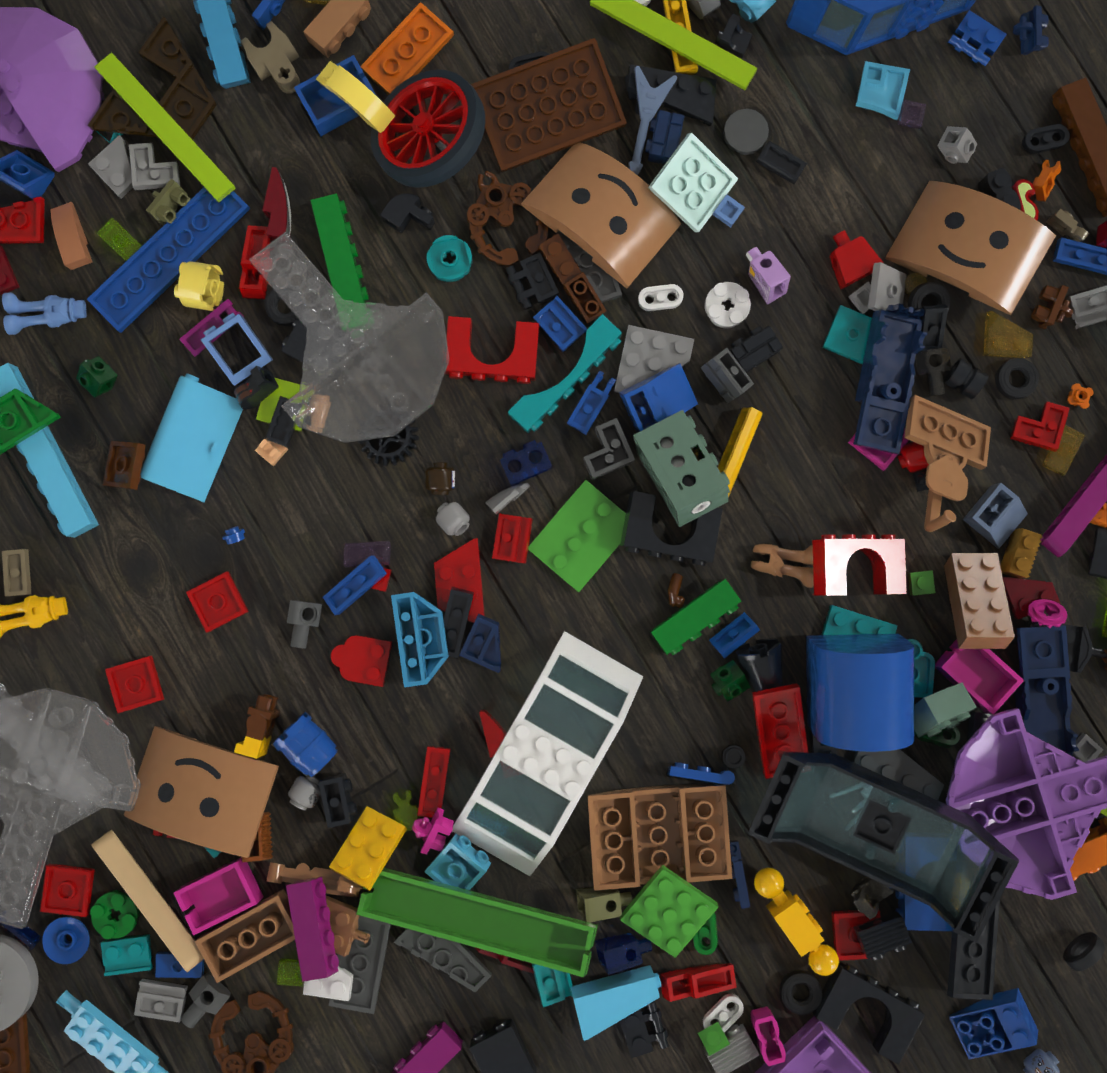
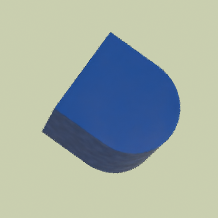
[806,634,914,752]

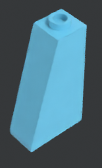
[570,965,662,1040]

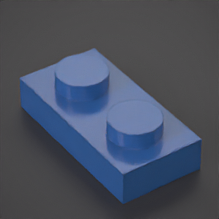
[709,612,760,658]

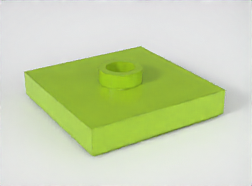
[256,378,313,432]

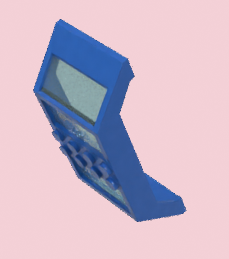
[786,0,976,55]

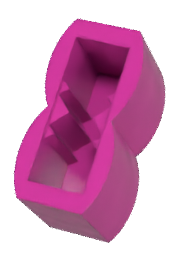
[750,1006,786,1066]

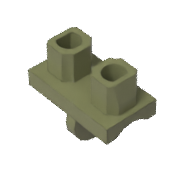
[146,179,190,226]

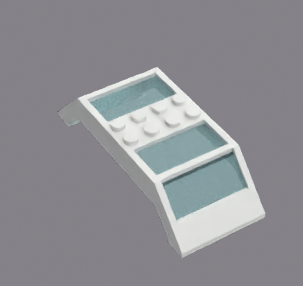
[452,631,643,876]

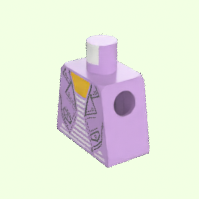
[746,247,791,305]

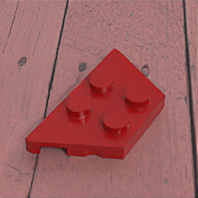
[434,538,485,623]

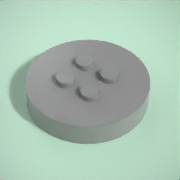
[0,934,39,1031]

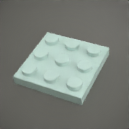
[648,133,738,232]

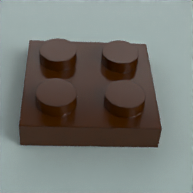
[103,441,146,490]

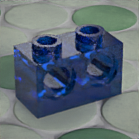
[500,440,552,486]

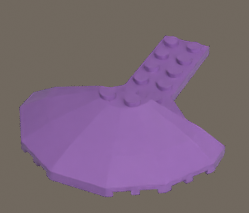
[0,7,104,172]
[946,708,1107,900]

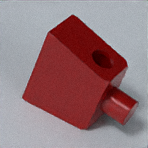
[829,230,883,290]

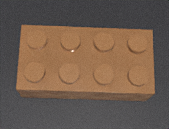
[944,553,1015,649]
[195,889,295,983]

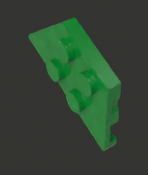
[0,388,61,455]

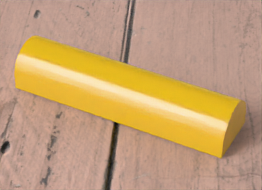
[662,0,698,75]
[718,407,763,498]

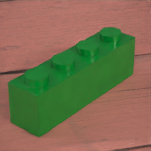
[649,579,741,655]

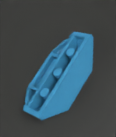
[391,592,449,687]

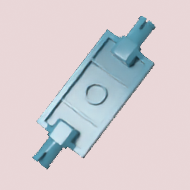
[56,990,169,1073]

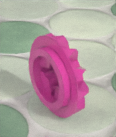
[1027,599,1067,629]

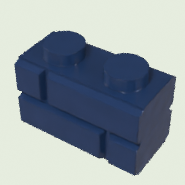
[645,110,684,165]

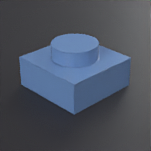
[713,195,745,228]

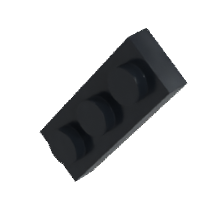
[444,587,474,658]

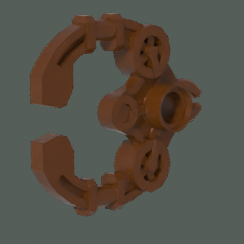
[466,170,548,266]
[208,991,294,1073]

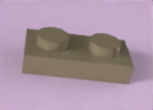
[2,549,31,596]

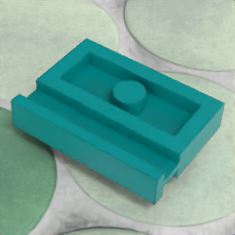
[101,934,153,976]
[532,963,573,1007]

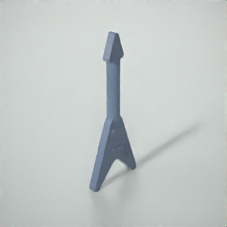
[628,66,677,175]

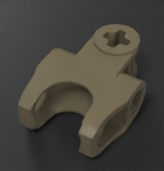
[240,21,300,93]

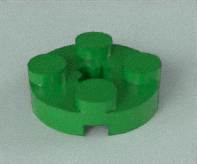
[90,890,140,939]

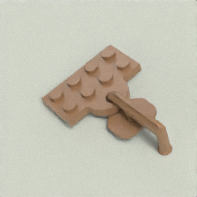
[904,395,991,532]

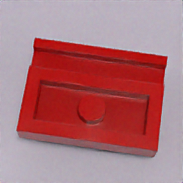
[492,514,533,564]

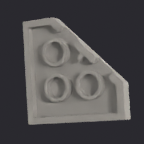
[614,325,694,393]

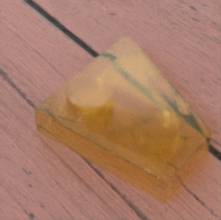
[984,311,1033,358]

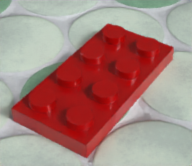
[752,683,810,779]

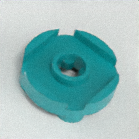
[427,235,472,282]

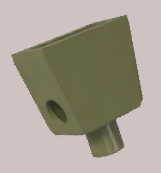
[576,887,632,923]

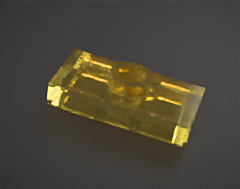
[1042,425,1085,476]

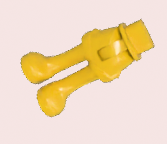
[0,595,68,638]

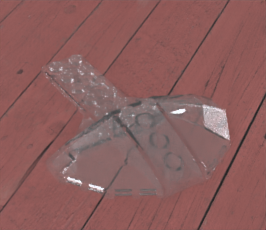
[249,232,450,443]
[0,688,141,929]

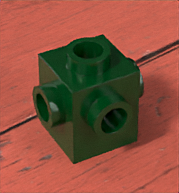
[76,356,118,398]
[710,660,750,702]

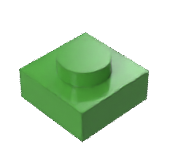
[908,570,935,595]
[698,1022,730,1056]

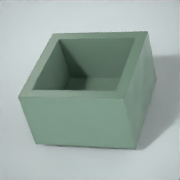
[914,682,977,737]

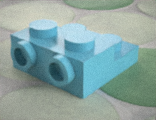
[424,834,491,890]

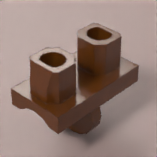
[1031,285,1073,330]

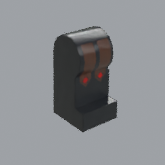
[234,365,279,410]

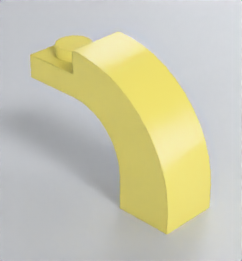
[316,61,395,133]

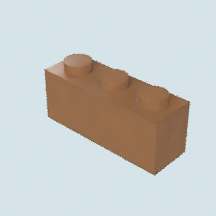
[303,0,371,58]

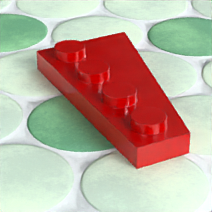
[0,196,45,244]

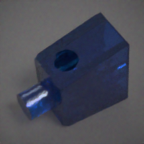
[595,933,652,975]

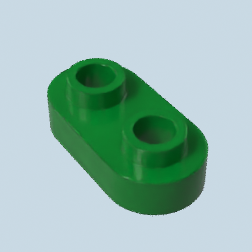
[693,913,718,955]

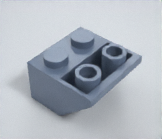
[963,483,1028,549]

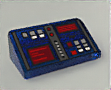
[0,910,41,951]

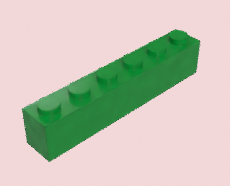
[311,193,374,335]

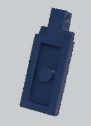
[730,840,750,909]

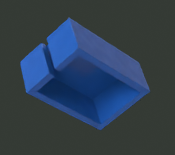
[294,55,376,136]

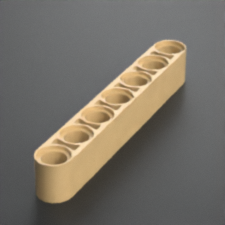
[91,829,204,972]

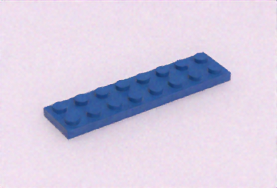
[87,187,250,333]

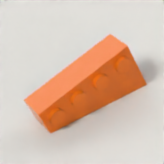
[1070,817,1107,881]

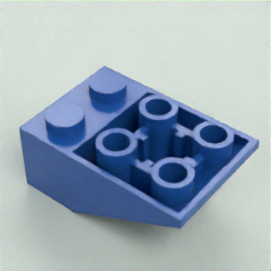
[619,363,698,433]
[949,988,1038,1059]

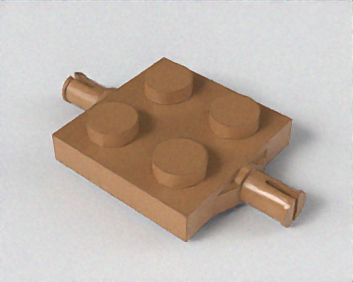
[325,895,370,957]

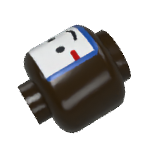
[425,462,455,495]

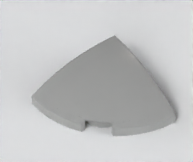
[485,483,530,515]

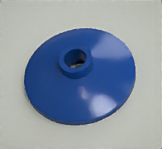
[42,917,90,964]

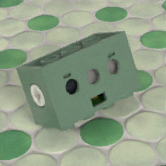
[633,410,730,527]

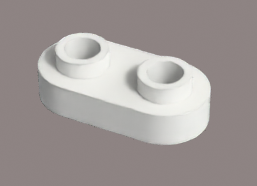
[638,284,683,311]
[703,994,744,1033]

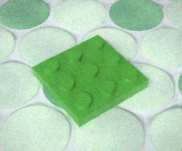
[620,864,718,958]

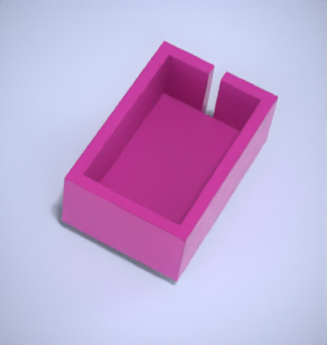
[935,639,1024,715]
[174,857,264,935]

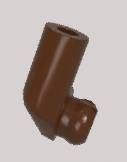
[668,573,685,608]

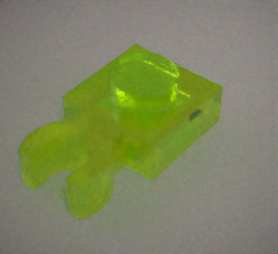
[393,789,420,831]

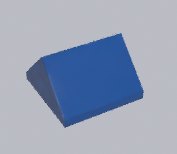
[0,150,55,200]

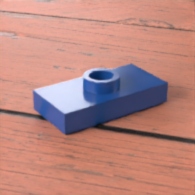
[252,0,285,30]
[155,952,204,978]

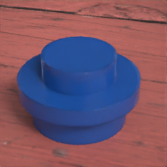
[222,526,245,544]

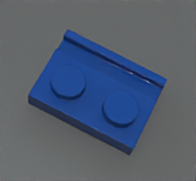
[533,296,587,352]

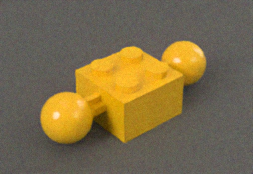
[754,868,839,976]

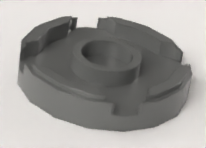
[723,109,769,155]

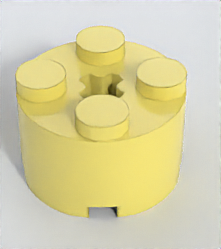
[174,261,224,311]

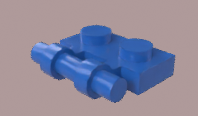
[948,10,1007,66]

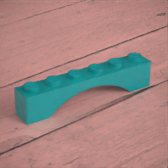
[508,314,622,433]

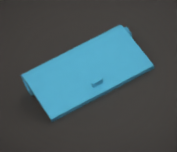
[140,373,243,502]

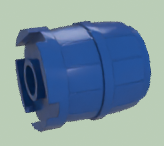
[271,712,338,777]

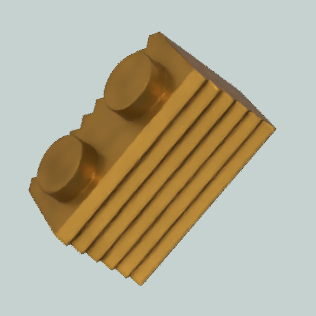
[1000,528,1043,579]

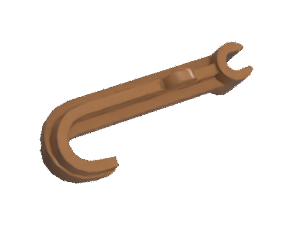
[266,862,362,897]

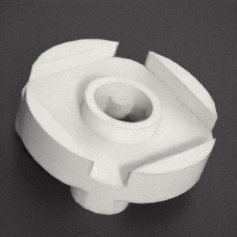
[705,282,751,328]

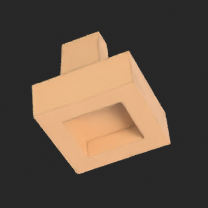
[255,439,288,466]

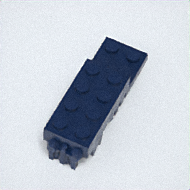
[853,304,927,454]
[1014,625,1079,757]

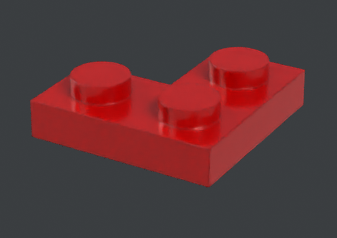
[1010,401,1070,452]

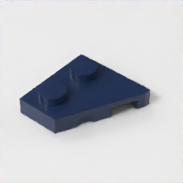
[459,613,501,673]

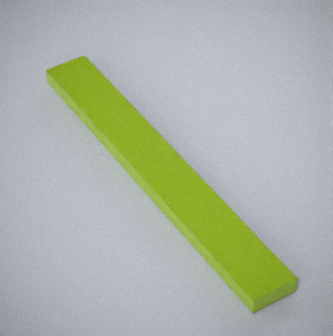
[590,0,757,90]
[94,52,236,203]

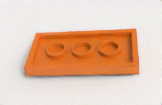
[360,2,454,95]

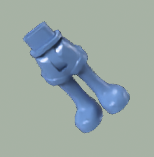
[2,292,87,335]

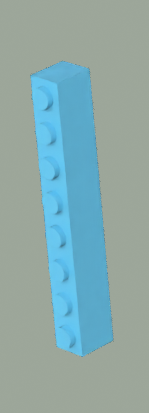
[0,363,99,538]

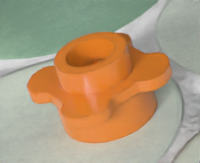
[1067,383,1094,409]

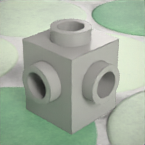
[937,126,977,164]

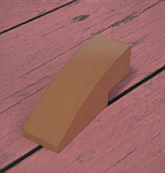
[50,202,92,270]

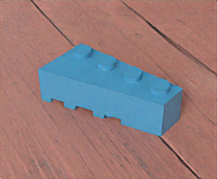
[193,0,251,89]

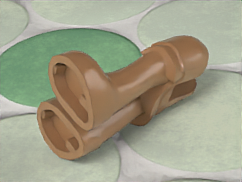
[751,544,814,588]

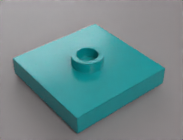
[822,305,872,364]

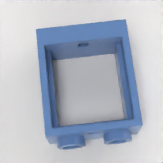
[201,313,273,386]

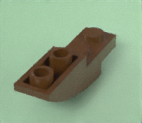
[538,233,607,323]

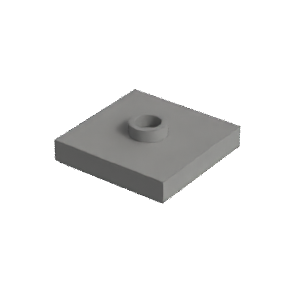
[868,262,907,311]

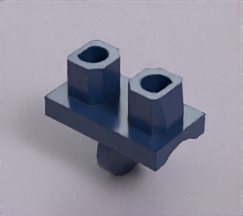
[1013,5,1049,55]

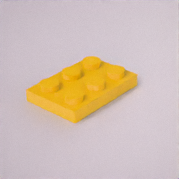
[329,806,407,891]

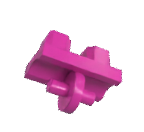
[412,808,454,855]

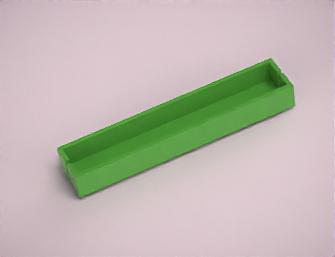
[356,868,598,977]

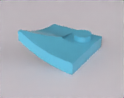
[856,61,910,120]

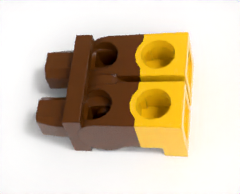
[234,694,281,759]

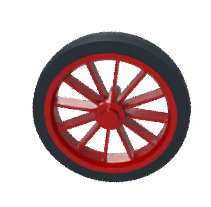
[371,70,485,188]

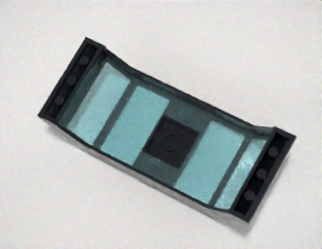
[748,752,1019,943]

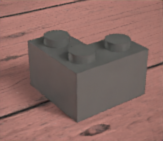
[583,418,635,480]

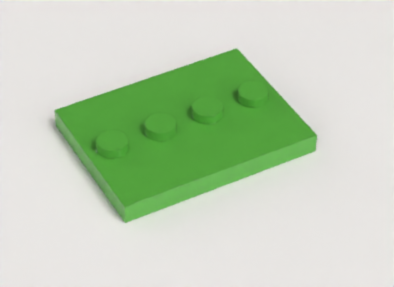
[528,480,626,593]

